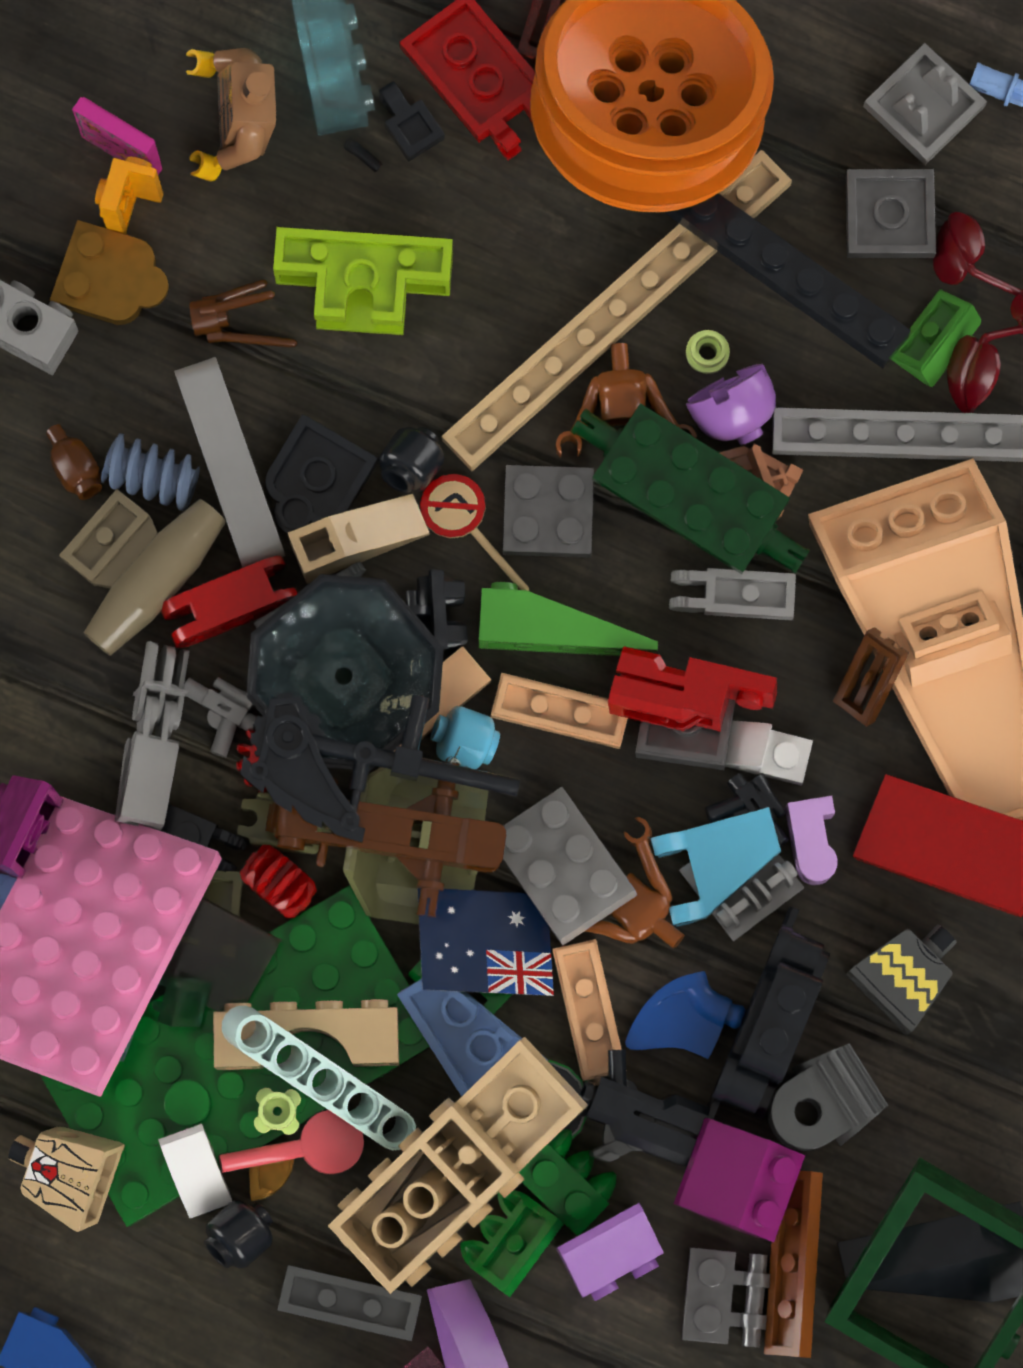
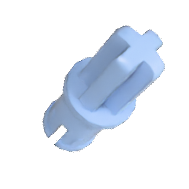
[969,62,1023,107]

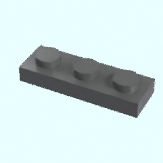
[277,1265,422,1341]

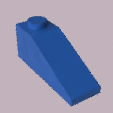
[0,1307,97,1368]

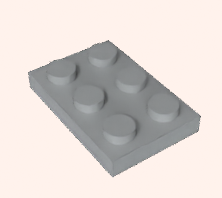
[503,787,637,946]

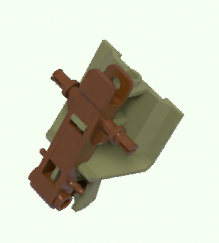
[237,762,507,925]

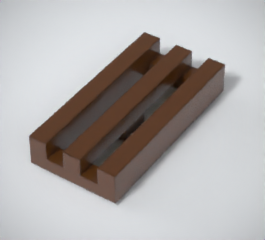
[833,627,909,727]

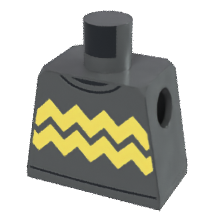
[845,924,957,1035]

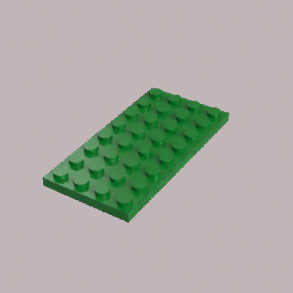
[40,885,430,1227]

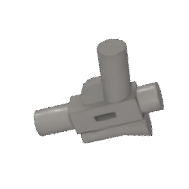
[184,677,257,758]

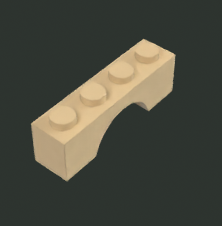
[213,999,399,1070]

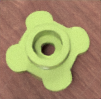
[254,1088,301,1135]

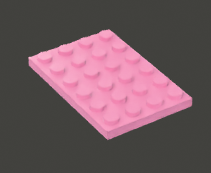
[0,797,222,1097]

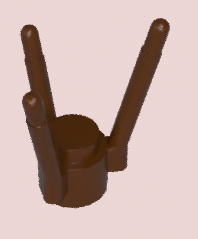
[189,279,297,347]

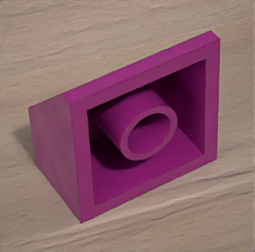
[673,1118,805,1242]

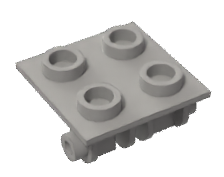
[679,854,805,942]

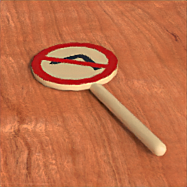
[420,474,529,591]

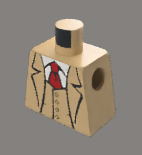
[8,1126,125,1232]

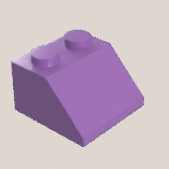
[556,1203,664,1301]

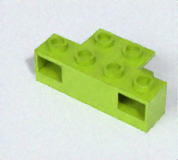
[273,227,453,335]

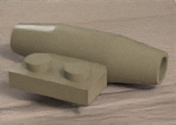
[59,489,226,656]

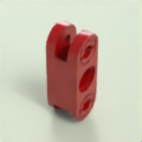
[161,556,298,648]

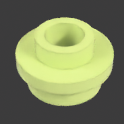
[686,330,730,374]

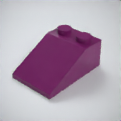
[0,775,64,879]

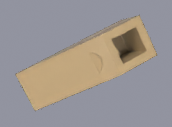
[288,494,430,584]

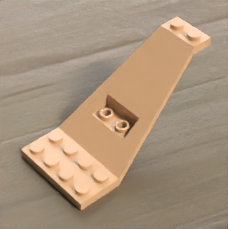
[808,458,1023,821]

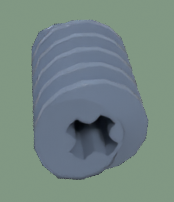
[101,433,200,511]

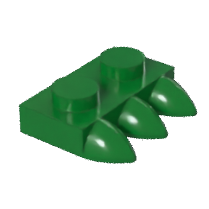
[519,1129,616,1236]
[460,1190,564,1298]

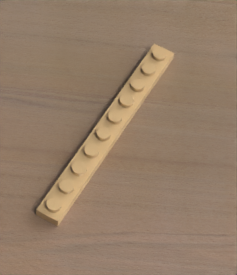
[442,150,792,471]

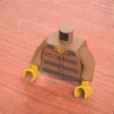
[186,48,276,182]

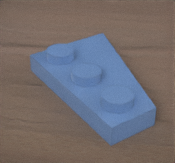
[397,978,548,1097]

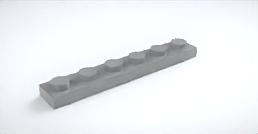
[772,407,1023,462]

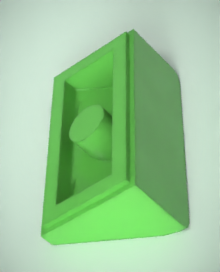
[891,289,981,387]

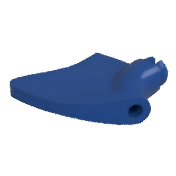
[625,971,746,1059]

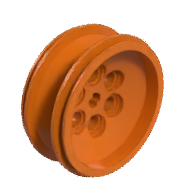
[530,0,774,212]

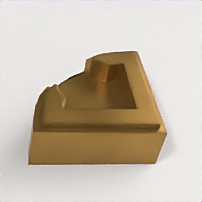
[249,1159,295,1201]

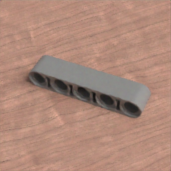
[174,357,285,568]

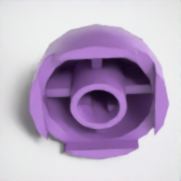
[686,364,776,445]

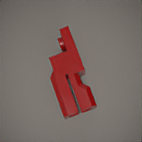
[608,646,777,732]

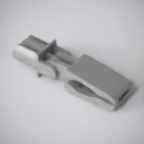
[115,641,190,831]

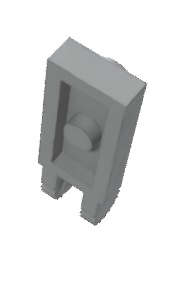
[669,568,796,620]

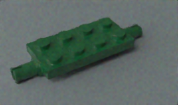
[571,403,810,574]

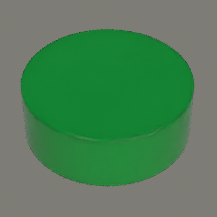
[164,1080,211,1127]

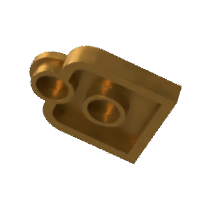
[50,220,169,325]

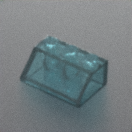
[291,0,375,136]

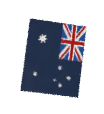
[417,888,554,996]

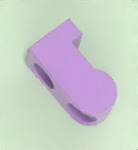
[785,796,837,885]

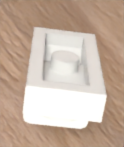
[725,720,813,786]

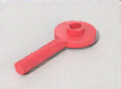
[218,1110,364,1175]

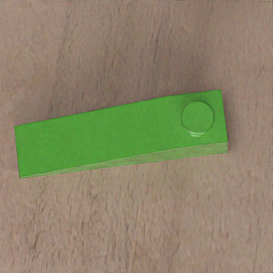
[479,582,658,656]

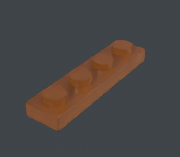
[764,1171,823,1358]

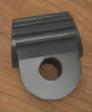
[767,1043,889,1152]

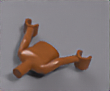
[556,343,697,458]
[585,817,685,949]

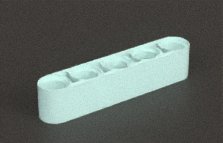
[222,1005,416,1151]

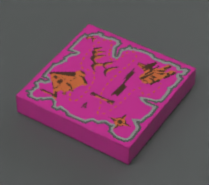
[72,97,162,175]

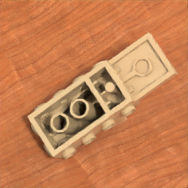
[328,1037,588,1294]

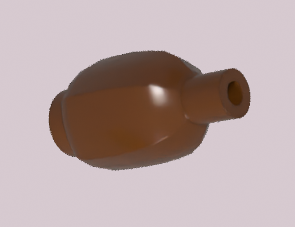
[46,424,102,500]

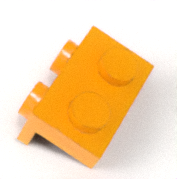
[95,157,164,235]

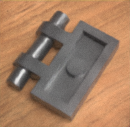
[681,1248,771,1348]

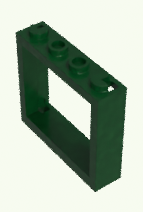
[824,1157,1023,1368]

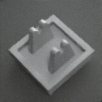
[863,43,987,165]

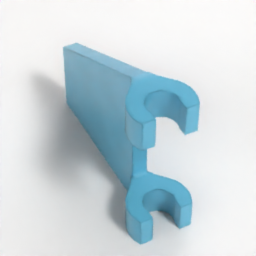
[650,807,781,927]

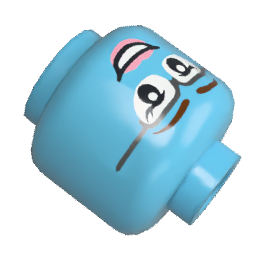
[430,706,500,769]

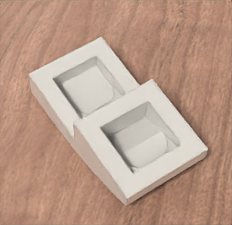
[158,1124,232,1219]

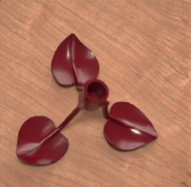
[933,212,1023,413]

